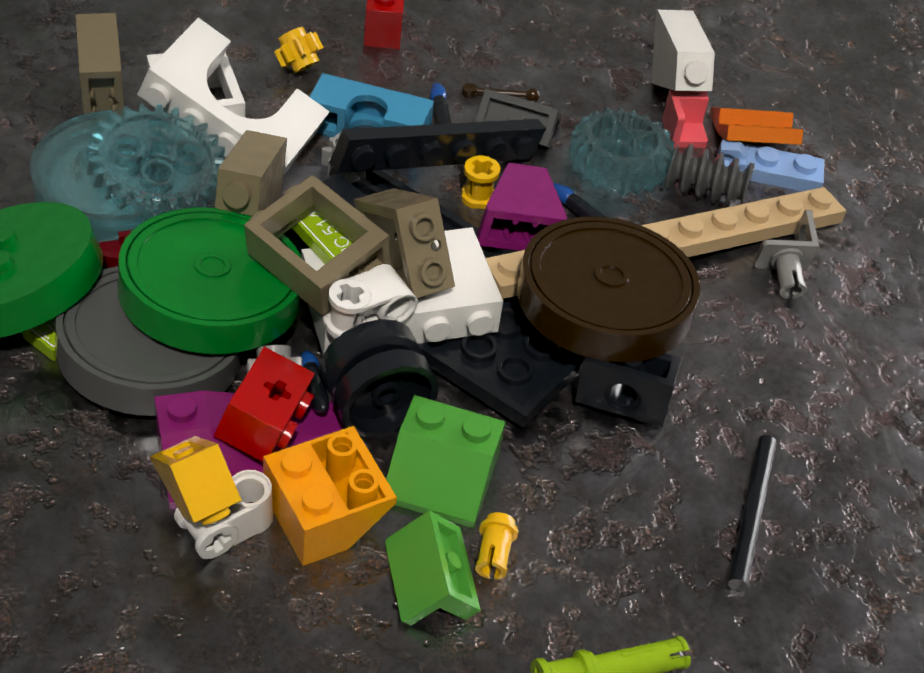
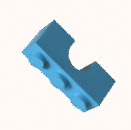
[310,73,434,138]

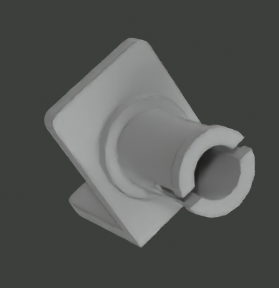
[754,210,819,299]

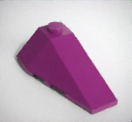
[154,390,346,509]

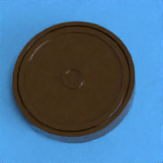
[517,216,701,362]

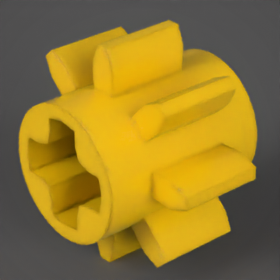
[274,26,324,73]

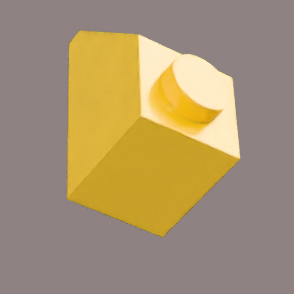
[150,436,242,525]

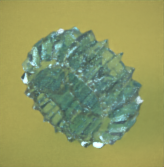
[569,107,675,196]

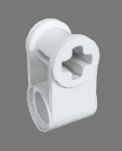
[325,264,418,339]
[174,470,273,559]

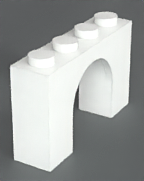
[137,18,329,174]
[301,227,503,355]

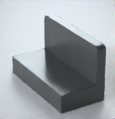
[475,88,562,149]

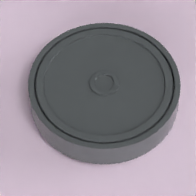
[55,266,242,416]

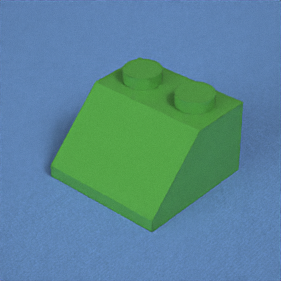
[386,395,506,529]

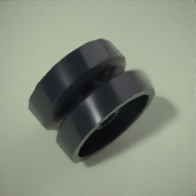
[320,319,439,438]

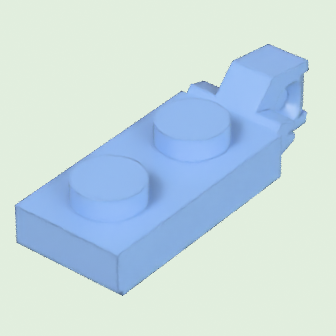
[717,140,824,191]

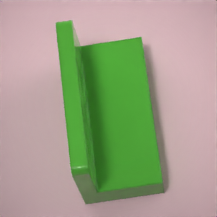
[385,510,481,626]

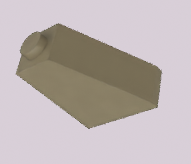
[215,130,287,216]

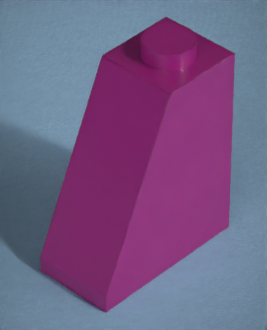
[477,163,568,251]

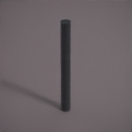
[728,435,777,592]

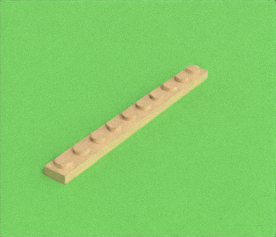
[485,187,847,299]

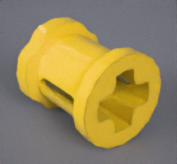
[461,155,501,209]

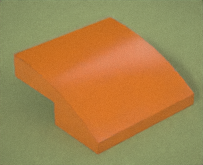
[710,107,803,145]

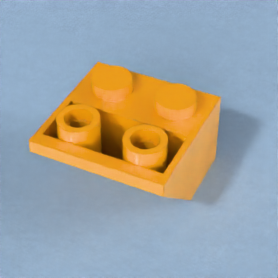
[263,426,397,566]

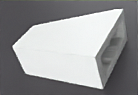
[652,10,715,91]

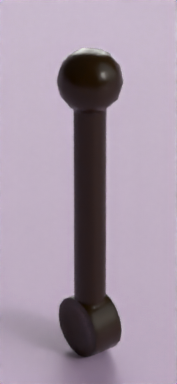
[462,83,540,102]

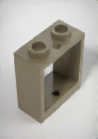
[75,13,126,137]
[244,174,390,316]
[354,188,455,298]

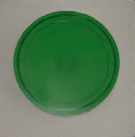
[0,202,103,338]
[117,207,302,354]

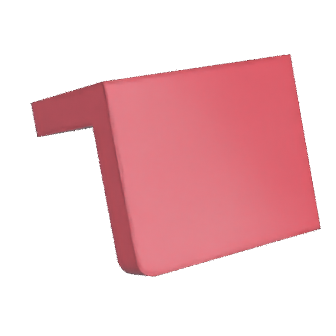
[662,89,709,148]

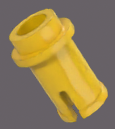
[475,512,519,580]

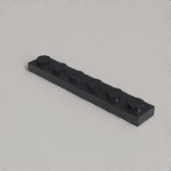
[329,119,546,173]

